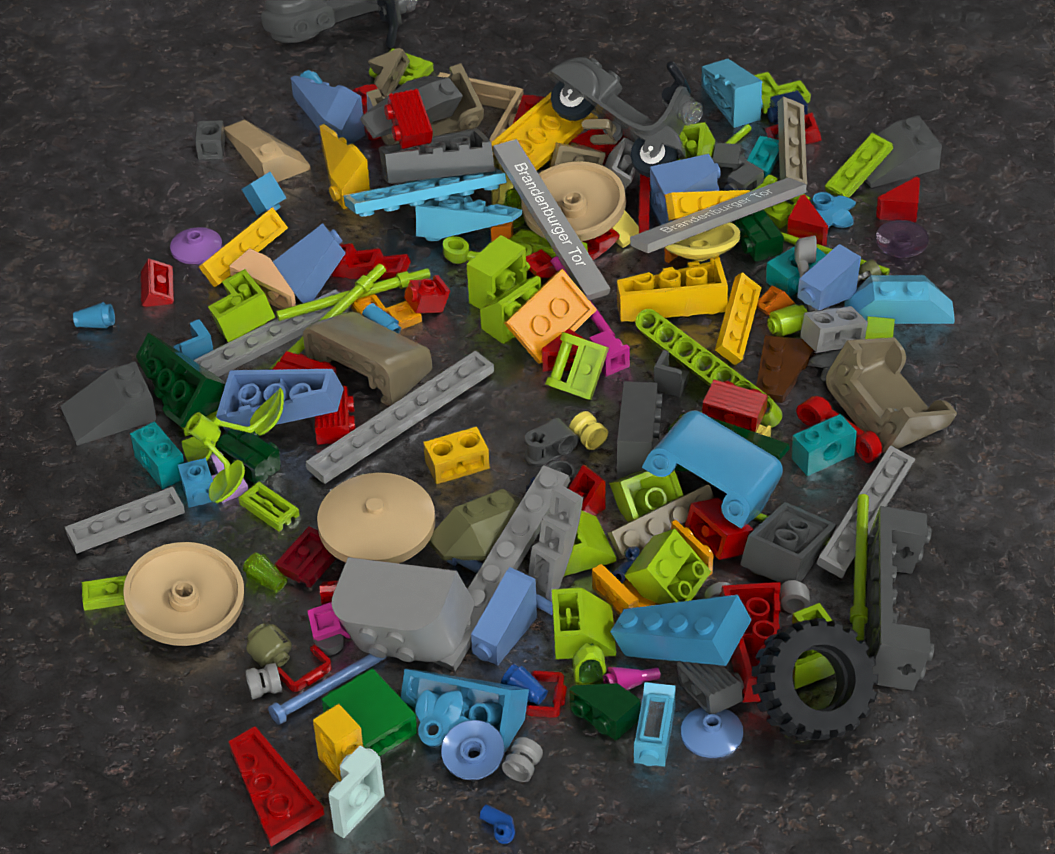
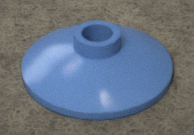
[681,707,743,758]
[441,720,504,780]

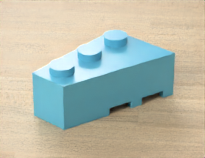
[701,59,763,128]

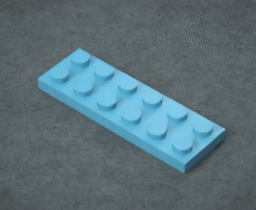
[343,167,506,217]

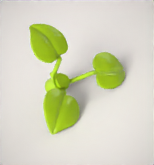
[182,388,284,504]

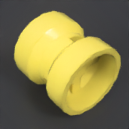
[569,411,608,450]

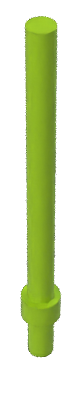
[269,263,386,370]
[276,268,431,321]
[850,494,869,641]

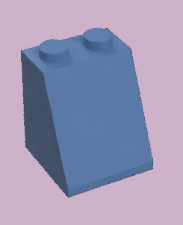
[650,154,721,225]

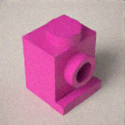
[589,330,630,377]

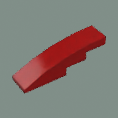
[330,243,411,280]

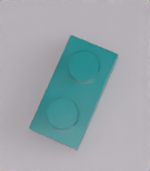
[747,136,779,179]

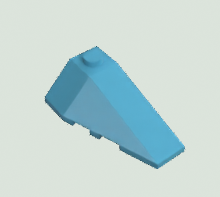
[416,194,522,241]

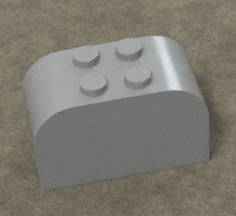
[332,557,475,662]

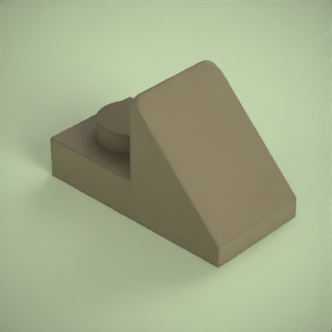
[368,48,410,97]
[550,142,606,167]

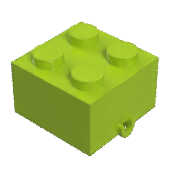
[467,235,530,309]

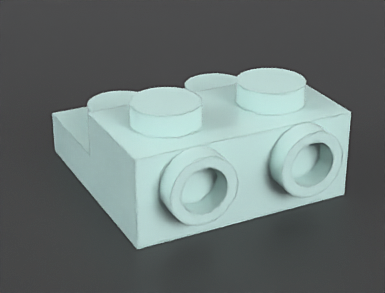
[329,746,385,838]

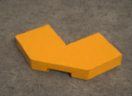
[351,294,422,330]

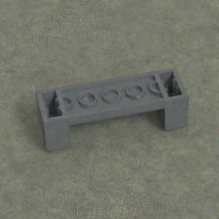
[865,506,934,691]

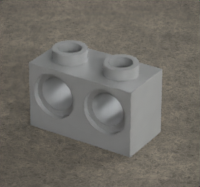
[800,306,868,353]

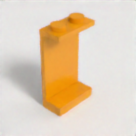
[592,520,714,615]

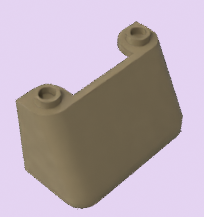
[367,63,484,145]
[303,311,432,407]
[826,337,957,453]

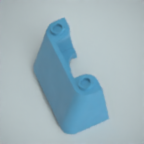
[642,411,783,529]

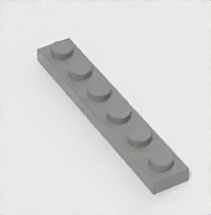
[816,445,915,578]

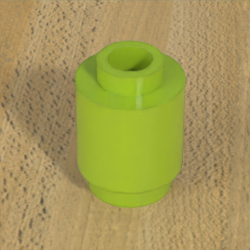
[767,304,808,337]

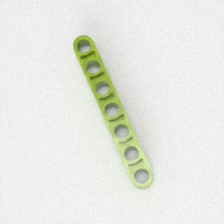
[635,309,783,428]

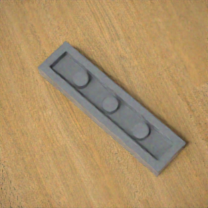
[65,487,185,554]

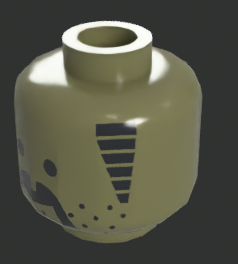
[246,623,292,668]

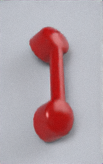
[796,396,882,463]

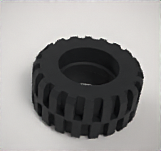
[751,618,879,741]

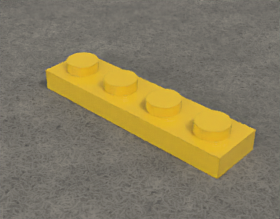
[665,190,750,221]
[198,207,288,287]
[715,272,762,365]

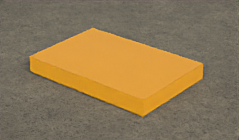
[504,269,597,364]

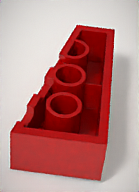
[720,582,781,703]

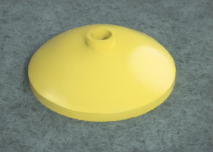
[664,222,740,261]

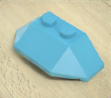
[844,275,955,324]

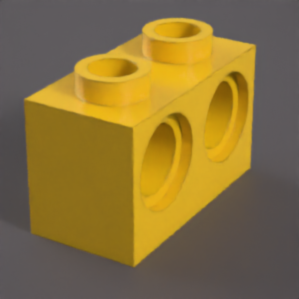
[423,426,490,484]
[313,704,363,781]

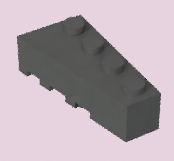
[379,128,495,185]
[617,381,662,479]

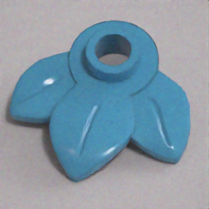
[810,192,856,228]
[415,690,471,747]

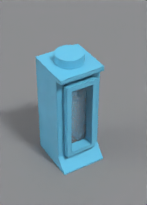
[634,682,675,767]

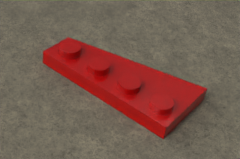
[229,726,325,847]

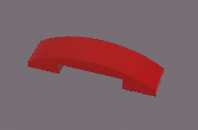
[525,228,620,278]

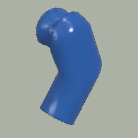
[479,805,515,844]

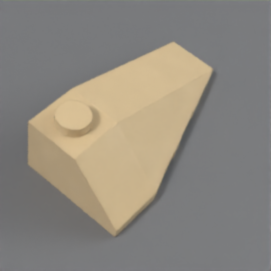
[224,120,311,182]

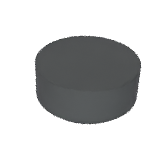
[313,634,344,655]

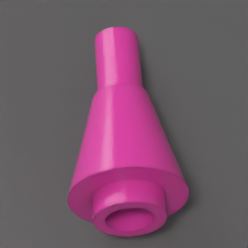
[603,667,660,691]

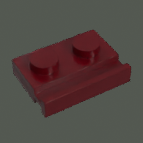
[275,526,336,588]

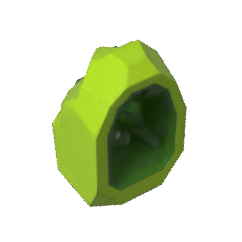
[572,643,606,685]

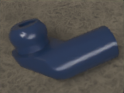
[612,546,640,583]

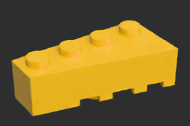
[617,256,728,322]

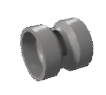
[245,662,282,699]
[502,737,543,782]

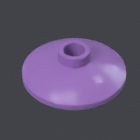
[170,227,222,264]

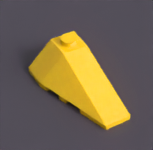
[319,124,370,209]

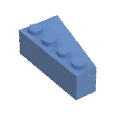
[216,369,344,434]

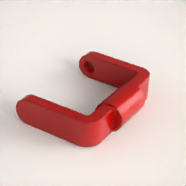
[277,644,332,692]
[526,670,567,718]

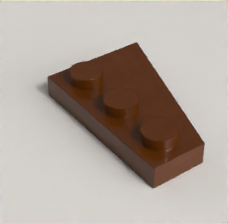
[756,335,816,403]

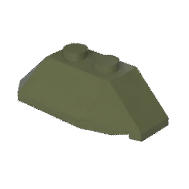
[428,489,522,560]

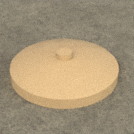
[521,162,626,242]
[317,473,435,564]
[124,542,244,646]

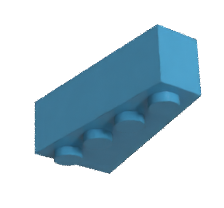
[610,595,751,666]

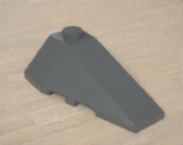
[360,76,463,138]

